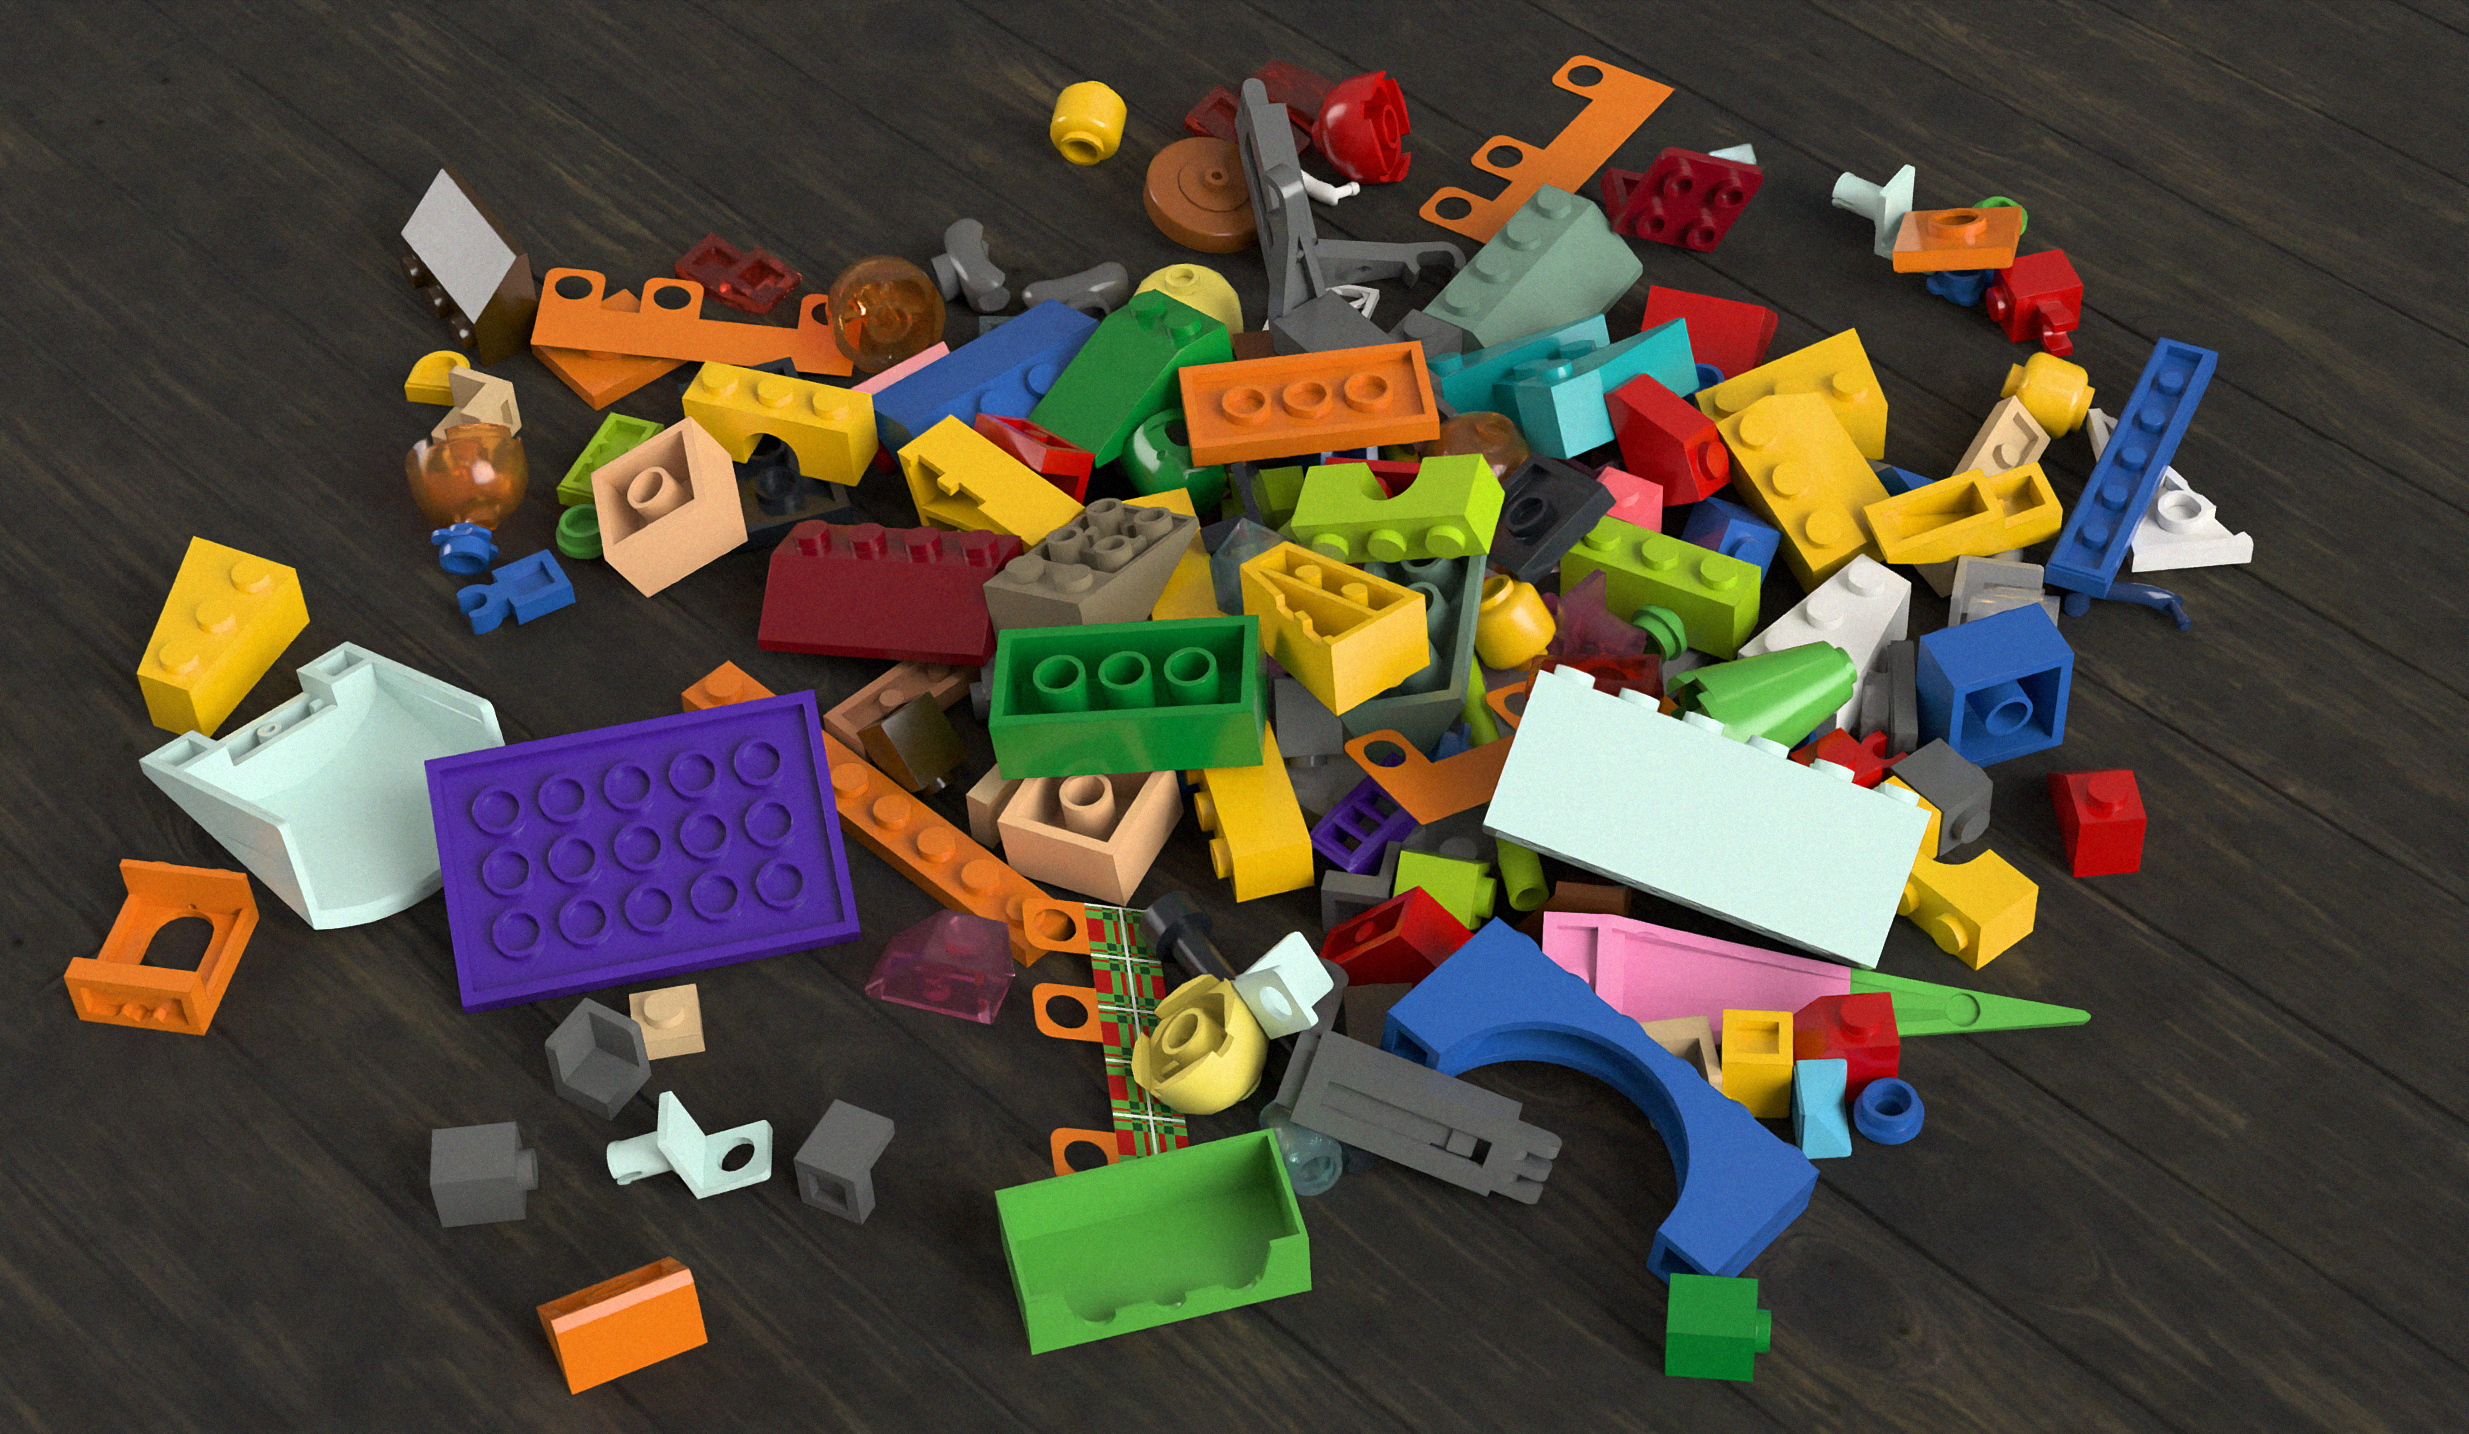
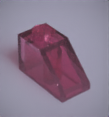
[865,909,1015,1025]

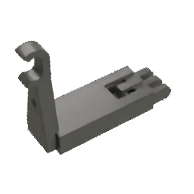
[1235,78,1466,288]
[1260,163,1463,456]
[1274,957,1562,1204]

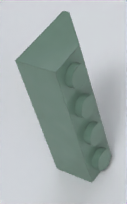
[1422,183,1643,355]
[1339,555,1487,761]

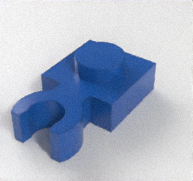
[456,549,576,635]

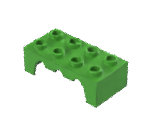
[995,1128,1312,1355]

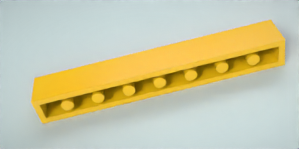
[1122,487,1314,903]

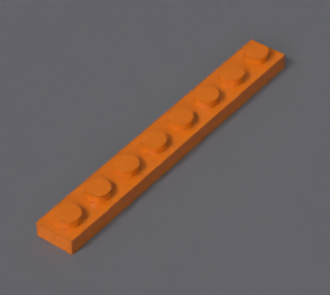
[681,660,1075,968]

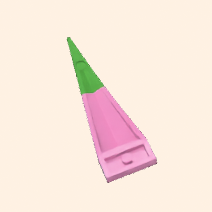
[1542,912,2091,1050]

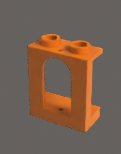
[64,859,260,1036]

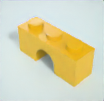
[682,360,879,487]
[1873,776,2039,971]

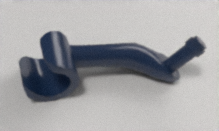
[2054,581,2191,631]

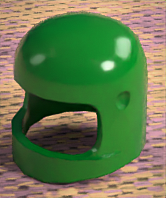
[1121,408,1227,519]

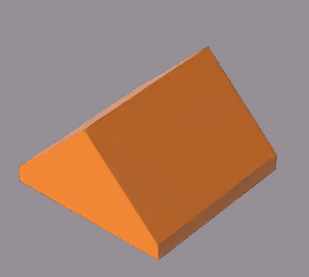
[536,1256,708,1395]

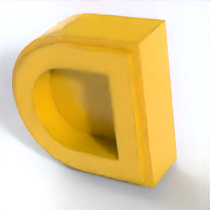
[404,351,471,406]

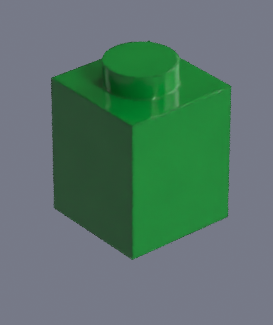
[1665,1273,1771,1382]

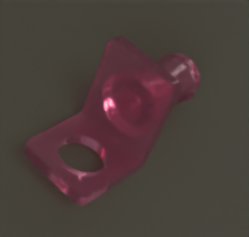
[1541,568,1647,667]

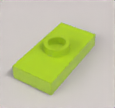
[556,412,665,507]

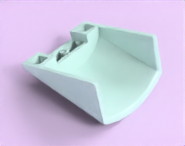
[139,641,505,930]

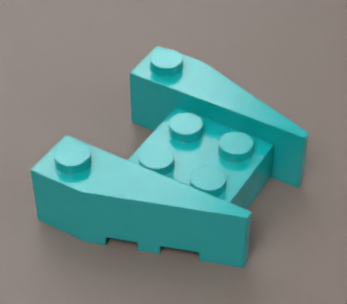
[1424,313,1700,459]

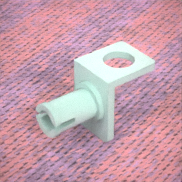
[1832,164,1936,275]
[1230,932,1333,1039]
[607,1091,773,1199]

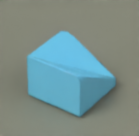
[1790,1058,1852,1159]

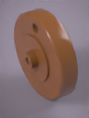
[1143,137,1260,253]

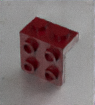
[1600,147,1764,253]

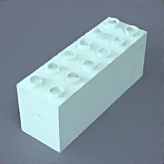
[1483,664,1932,971]

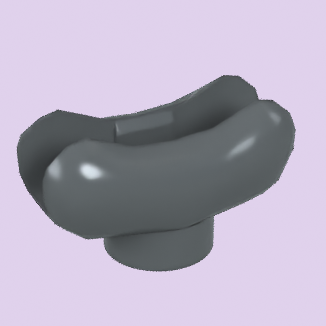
[930,218,1011,314]
[1021,261,1130,324]

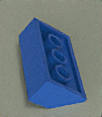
[872,298,1100,474]

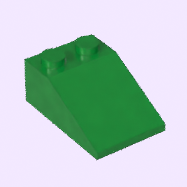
[1027,289,1234,469]

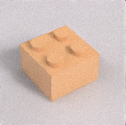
[590,416,748,598]
[997,770,1184,907]

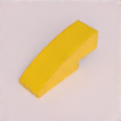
[1863,461,2063,564]

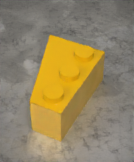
[1694,328,1888,484]
[897,414,1086,554]
[137,536,310,738]
[1239,541,1430,717]

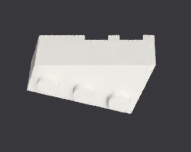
[1737,553,1911,740]

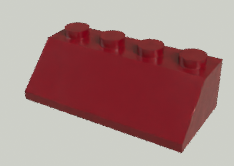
[757,520,1025,666]

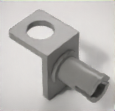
[1948,548,2044,627]

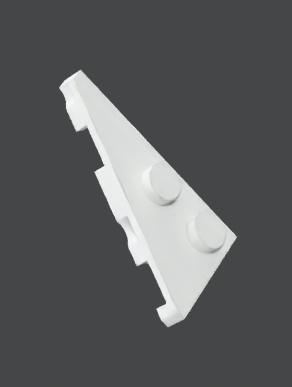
[2086,408,2254,572]

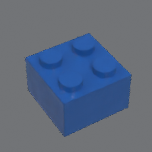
[1916,602,2074,768]

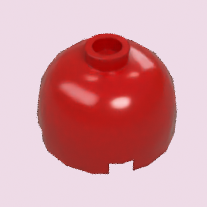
[1312,70,1411,185]

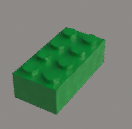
[988,614,1268,780]

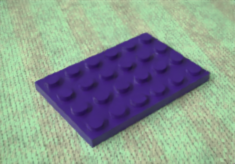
[424,689,862,1015]

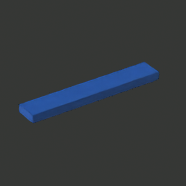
[2044,337,2218,599]

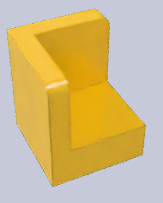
[1720,1009,1793,1118]

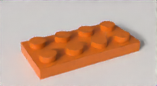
[1178,340,1440,467]

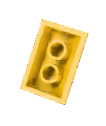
[1715,392,1891,596]

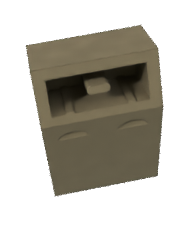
[983,498,1200,644]

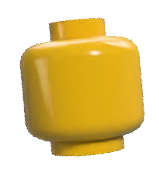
[1050,81,1127,166]
[2000,352,2095,440]
[1474,574,1556,672]

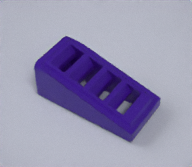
[1309,751,1419,876]

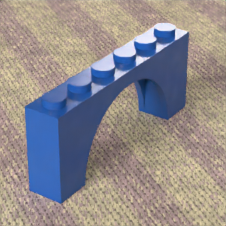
[1379,916,1820,1286]

